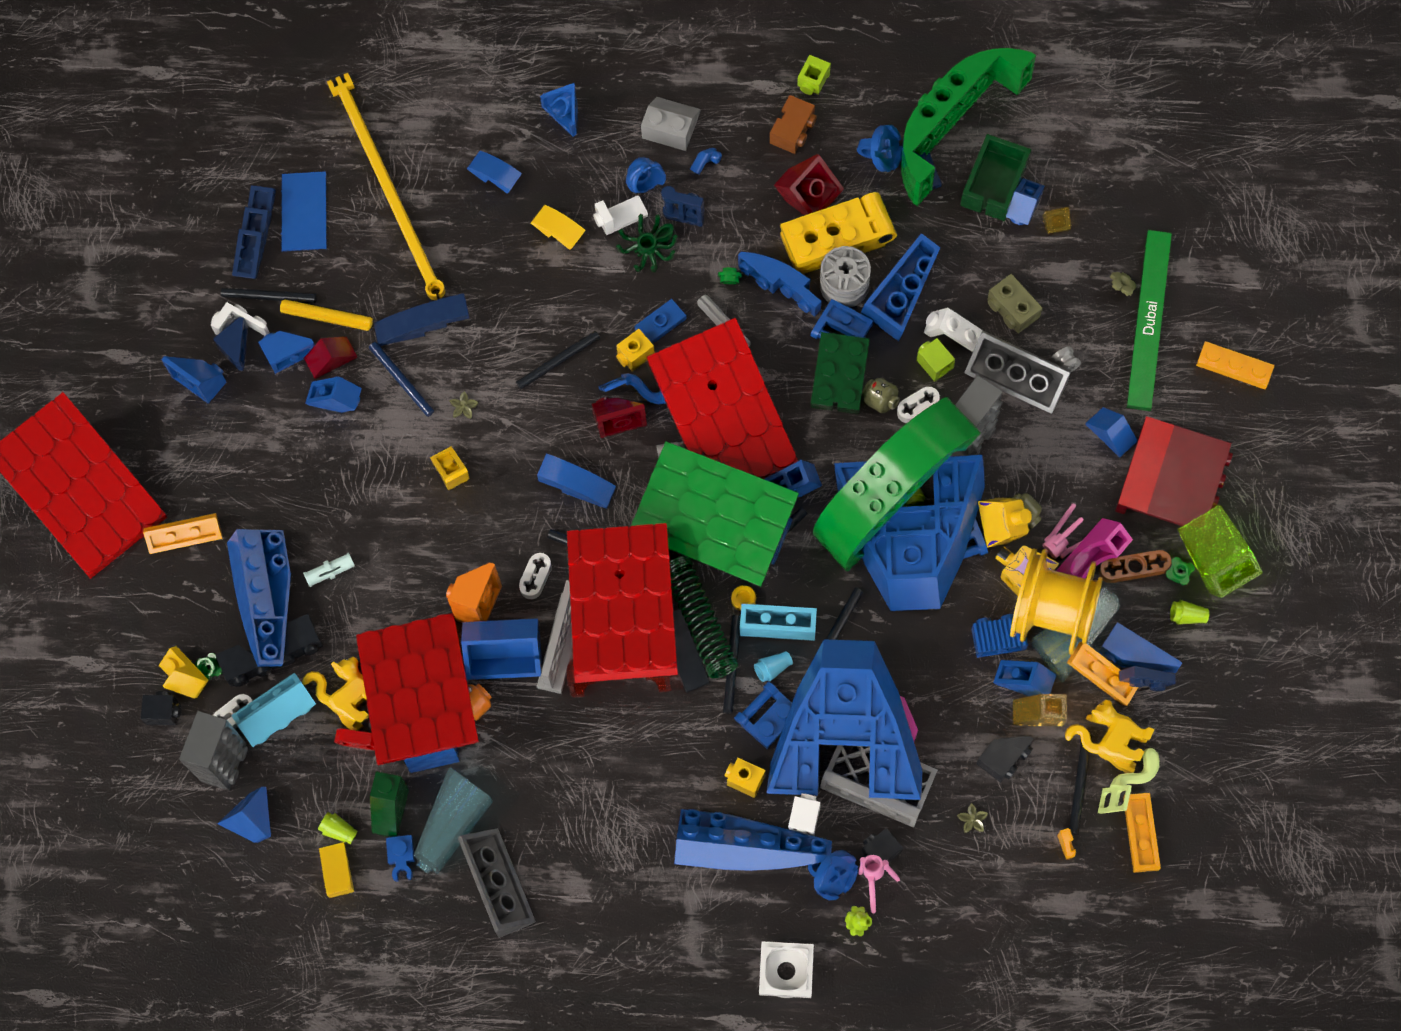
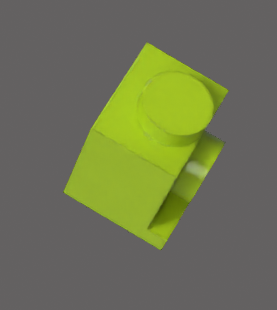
[798,55,831,95]

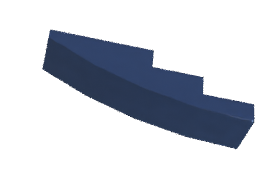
[232,185,276,279]
[374,293,469,346]

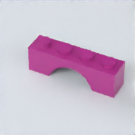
[1056,518,1133,578]

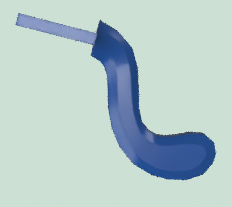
[598,373,666,404]

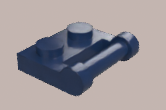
[661,186,704,227]

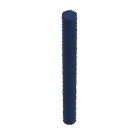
[369,342,434,417]

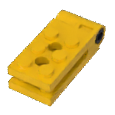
[780,192,897,274]

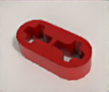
[334,729,375,751]

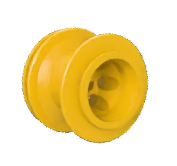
[1010,548,1103,655]

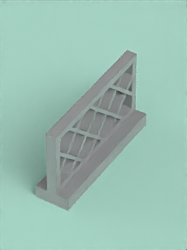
[537,580,573,694]
[820,745,938,828]

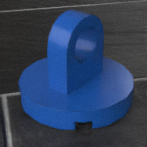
[857,125,903,172]
[808,850,858,900]

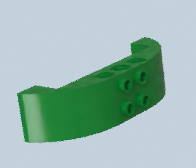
[901,48,1036,207]
[813,397,981,572]

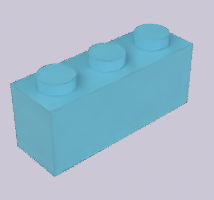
[740,604,817,641]
[231,673,316,747]

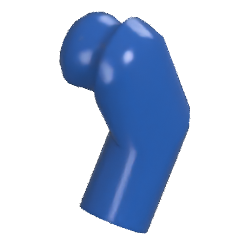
[690,148,722,175]

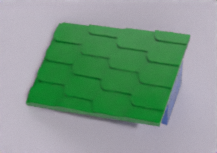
[631,442,799,587]

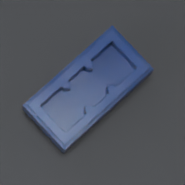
[634,299,687,344]

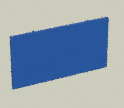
[281,172,327,251]

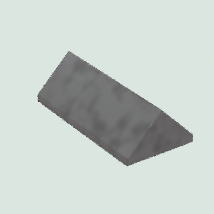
[964,331,1071,414]
[458,828,536,938]

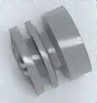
[820,246,871,308]

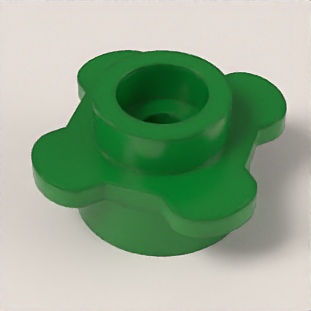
[1166,557,1195,585]
[196,653,222,681]

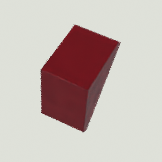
[304,336,358,379]

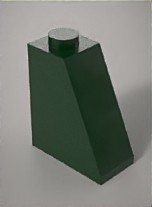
[370,771,409,837]

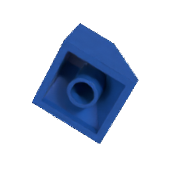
[161,356,227,404]

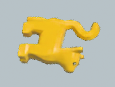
[302,657,369,731]
[1065,700,1154,773]

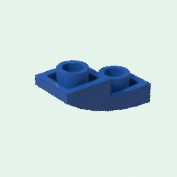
[467,151,522,194]

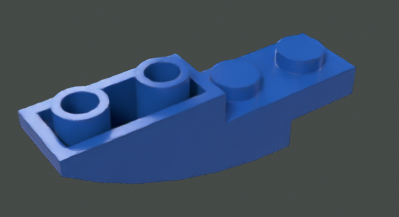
[738,252,821,317]

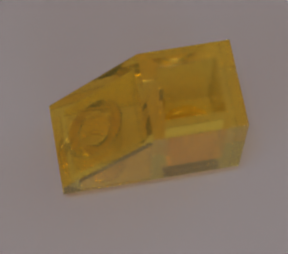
[1013,694,1067,726]

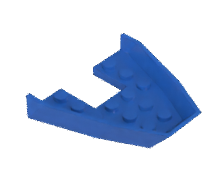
[834,455,985,611]
[767,639,922,800]

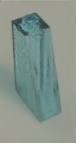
[1031,587,1120,683]
[414,767,493,875]

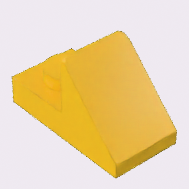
[430,446,469,490]
[159,646,209,698]

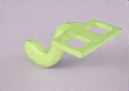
[1098,748,1159,814]

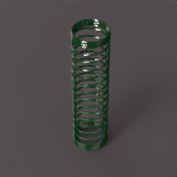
[670,556,739,679]

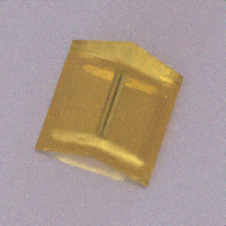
[1043,207,1071,234]

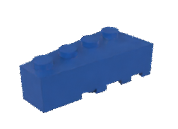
[861,233,940,342]

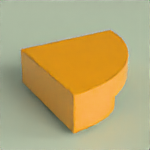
[1057,828,1076,860]

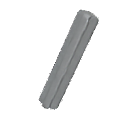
[697,295,750,346]

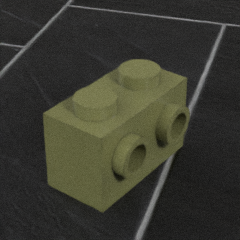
[987,274,1042,334]

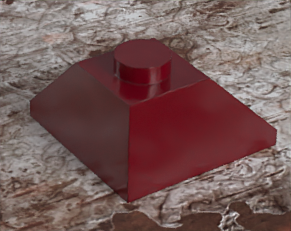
[774,154,844,215]
[592,397,647,438]

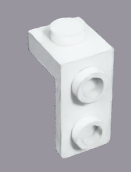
[593,196,648,235]
[211,302,270,336]
[923,308,983,352]

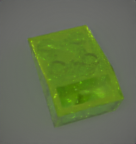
[1178,505,1263,598]

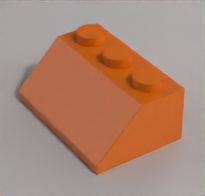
[446,563,502,623]

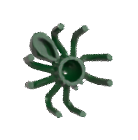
[616,214,677,273]

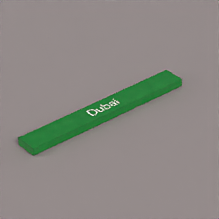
[1126,230,1172,411]

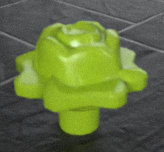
[845,906,872,936]

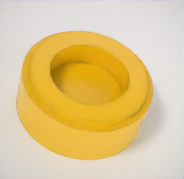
[731,586,756,611]

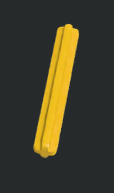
[280,300,372,331]

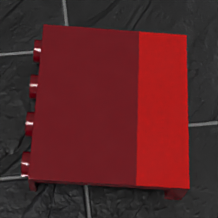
[1115,416,1233,539]

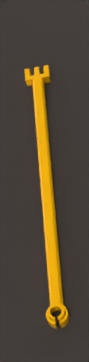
[327,73,445,300]

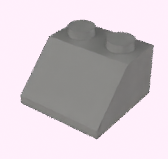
[641,97,701,151]

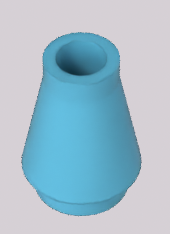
[754,651,793,682]

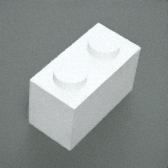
[788,793,821,836]

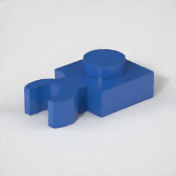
[386,835,415,882]

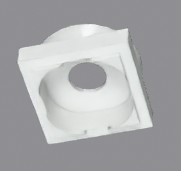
[759,941,814,998]

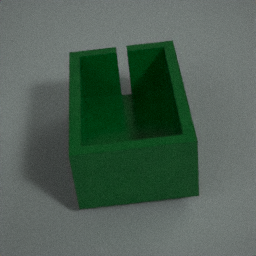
[960,134,1031,221]
[811,332,869,414]

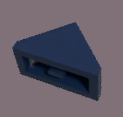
[213,317,248,371]

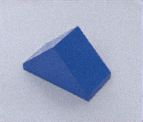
[1085,407,1138,457]

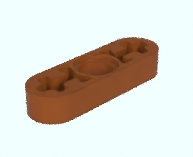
[1099,550,1171,583]

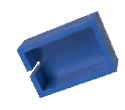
[461,619,542,680]

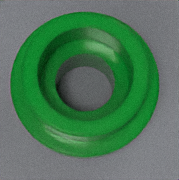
[718,267,741,285]

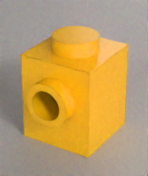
[616,329,655,371]
[725,758,765,798]

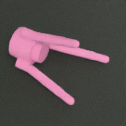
[1043,503,1084,559]
[858,855,900,914]

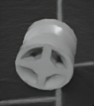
[1050,346,1081,372]

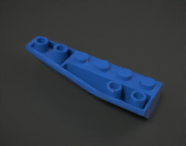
[227,529,291,667]
[674,809,832,871]

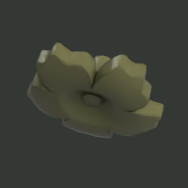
[1110,272,1137,296]

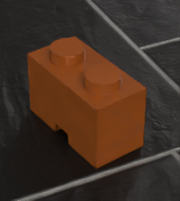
[770,95,817,154]

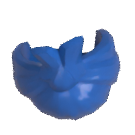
[626,157,666,193]

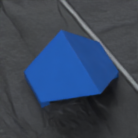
[540,83,578,137]
[217,787,271,843]

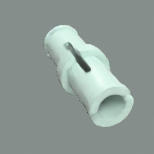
[304,553,355,587]

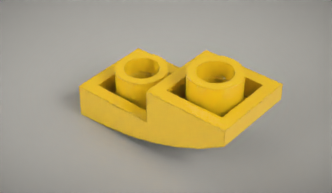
[531,205,586,250]

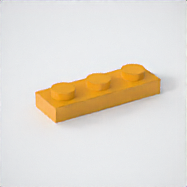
[1196,341,1274,390]
[143,513,222,554]
[1067,642,1138,706]
[1123,793,1161,873]

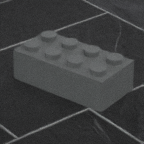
[953,375,1003,456]
[179,711,248,790]

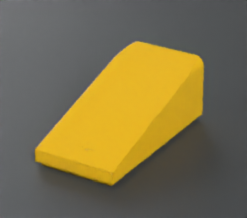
[319,842,354,898]

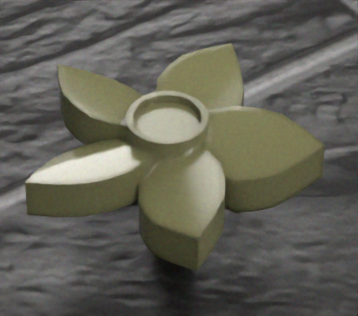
[449,391,478,419]
[957,803,988,833]

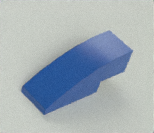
[537,453,616,509]

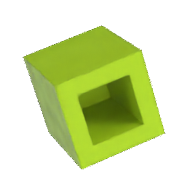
[917,338,955,382]

